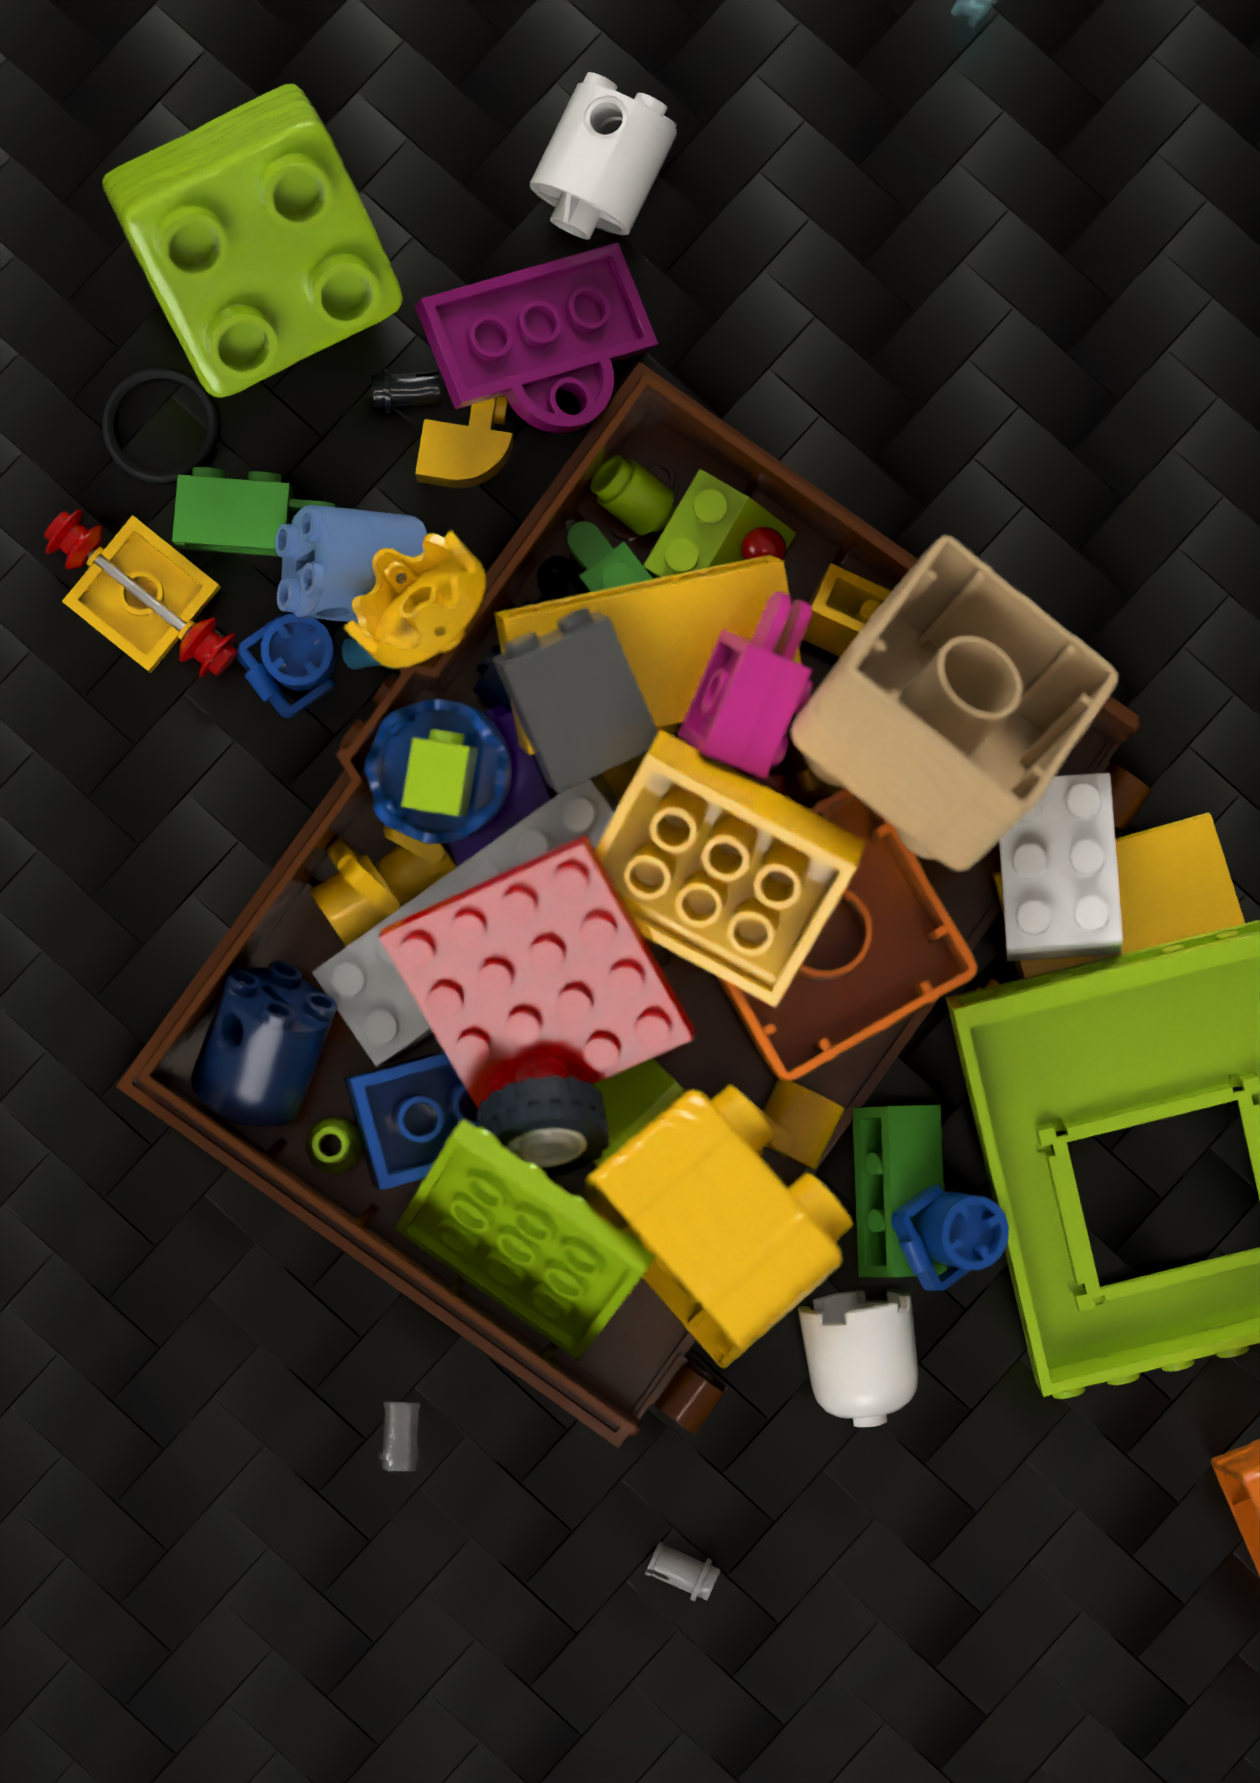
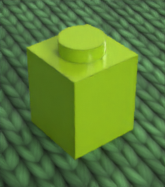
[402,729,479,816]

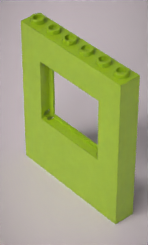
[946,920,1260,1399]

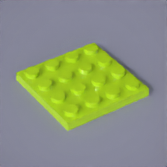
[394,1119,656,1361]

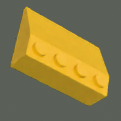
[595,730,867,1007]
[993,812,1245,980]

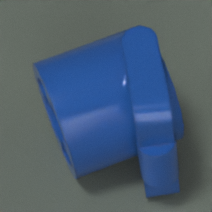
[237,614,339,718]
[891,1184,1009,1291]

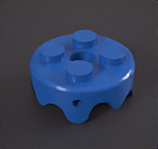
[364,699,512,844]

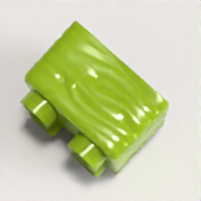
[102,84,403,398]

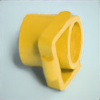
[309,836,402,947]
[750,1078,845,1170]

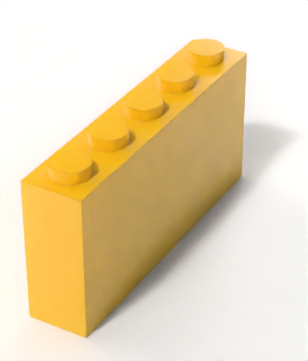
[494,555,801,755]

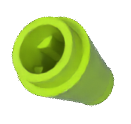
[306,1117,362,1174]

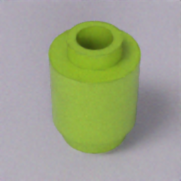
[590,455,674,535]

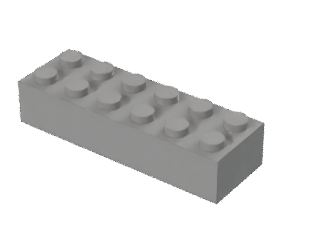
[312,773,620,1067]

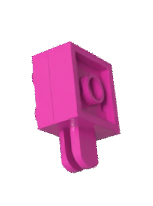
[678,591,812,779]

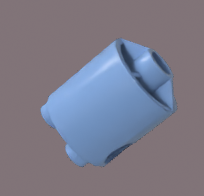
[275,505,428,623]

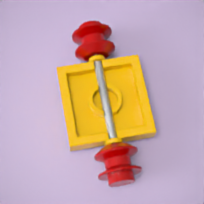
[44,509,238,678]

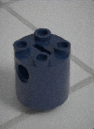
[191,961,337,1127]

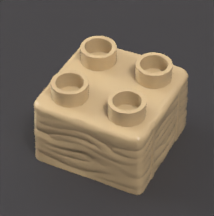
[791,536,1118,871]

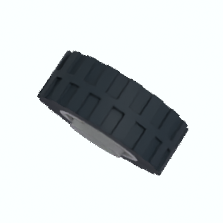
[477,1076,609,1178]

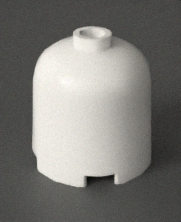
[798,1289,918,1428]

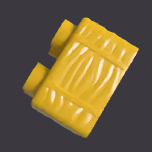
[579,1085,853,1369]

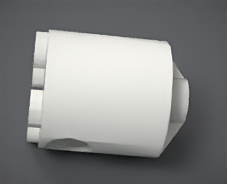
[530,72,677,239]

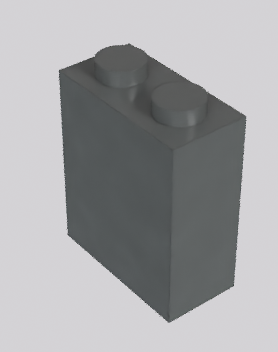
[492,608,658,793]

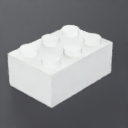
[999,773,1123,961]

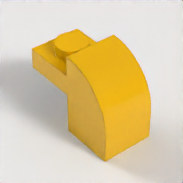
[415,395,514,488]

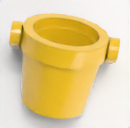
[376,825,458,906]

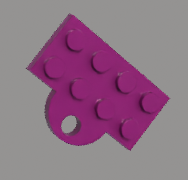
[415,242,658,434]

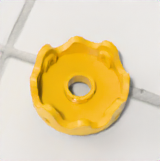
[344,531,486,668]

